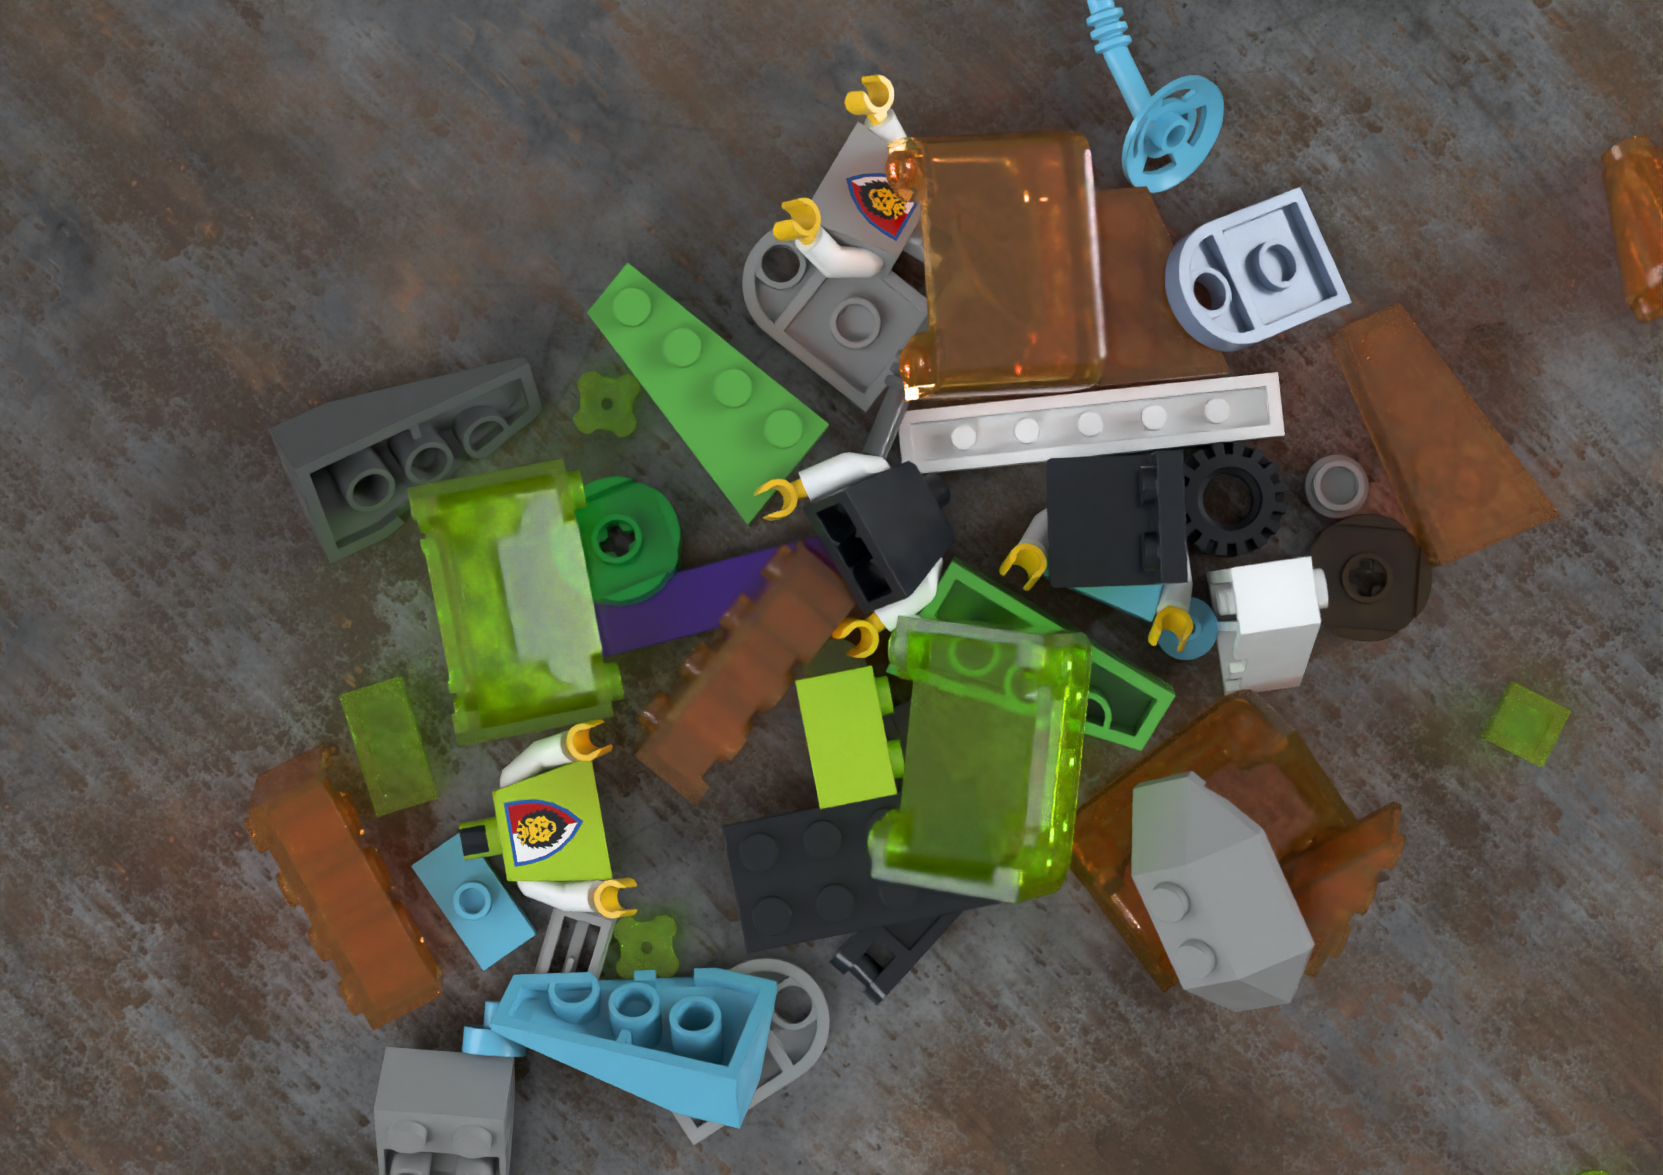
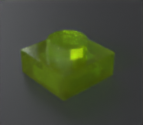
[1480,682,1571,768]

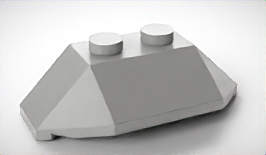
[1131,771,1315,1012]

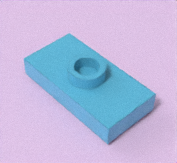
[411,832,538,971]

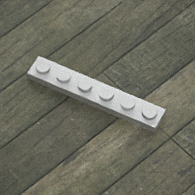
[898,372,1285,475]

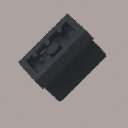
[1045,450,1188,588]

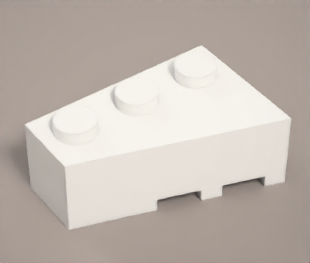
[1206,556,1328,697]

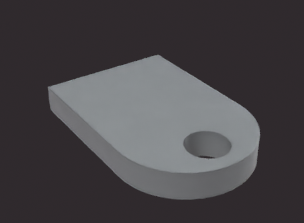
[742,229,934,414]
[671,956,830,1146]

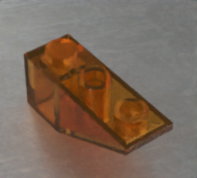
[1279,801,1406,978]

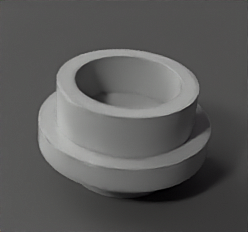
[1304,455,1369,519]

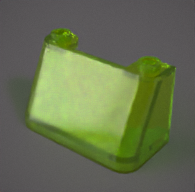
[407,458,625,747]
[868,615,1092,904]

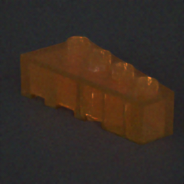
[1328,303,1561,567]
[635,538,857,806]
[244,742,443,1031]

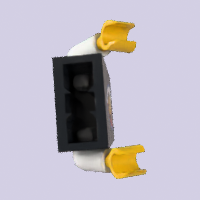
[754,452,954,658]

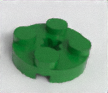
[553,476,683,606]

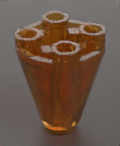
[1601,135,1663,324]

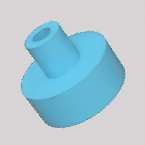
[1152,597,1218,660]
[462,1001,527,1057]

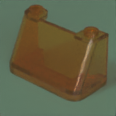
[885,129,1105,401]
[1051,689,1369,993]

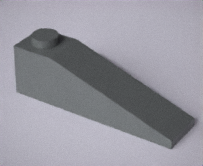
[268,356,544,564]

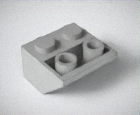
[374,1047,515,1175]

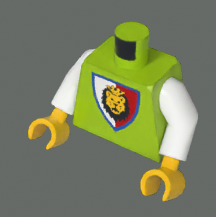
[458,717,637,919]

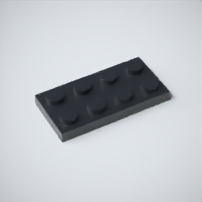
[722,776,1000,953]

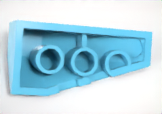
[490,968,777,1129]

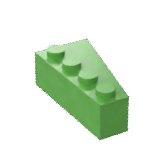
[587,262,829,527]
[885,555,1175,751]

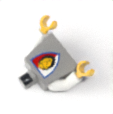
[773,75,951,278]

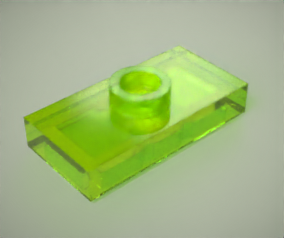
[339,676,440,817]

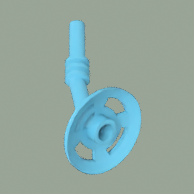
[1086,0,1224,193]

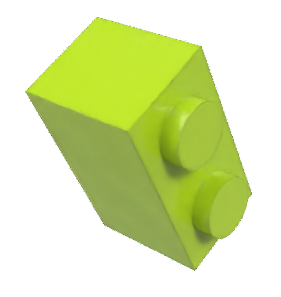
[795,665,907,809]

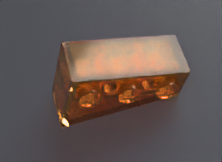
[1076,186,1230,391]

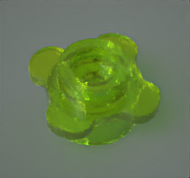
[574,371,640,437]
[614,914,680,979]

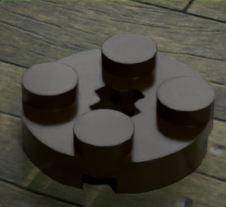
[1304,514,1432,642]

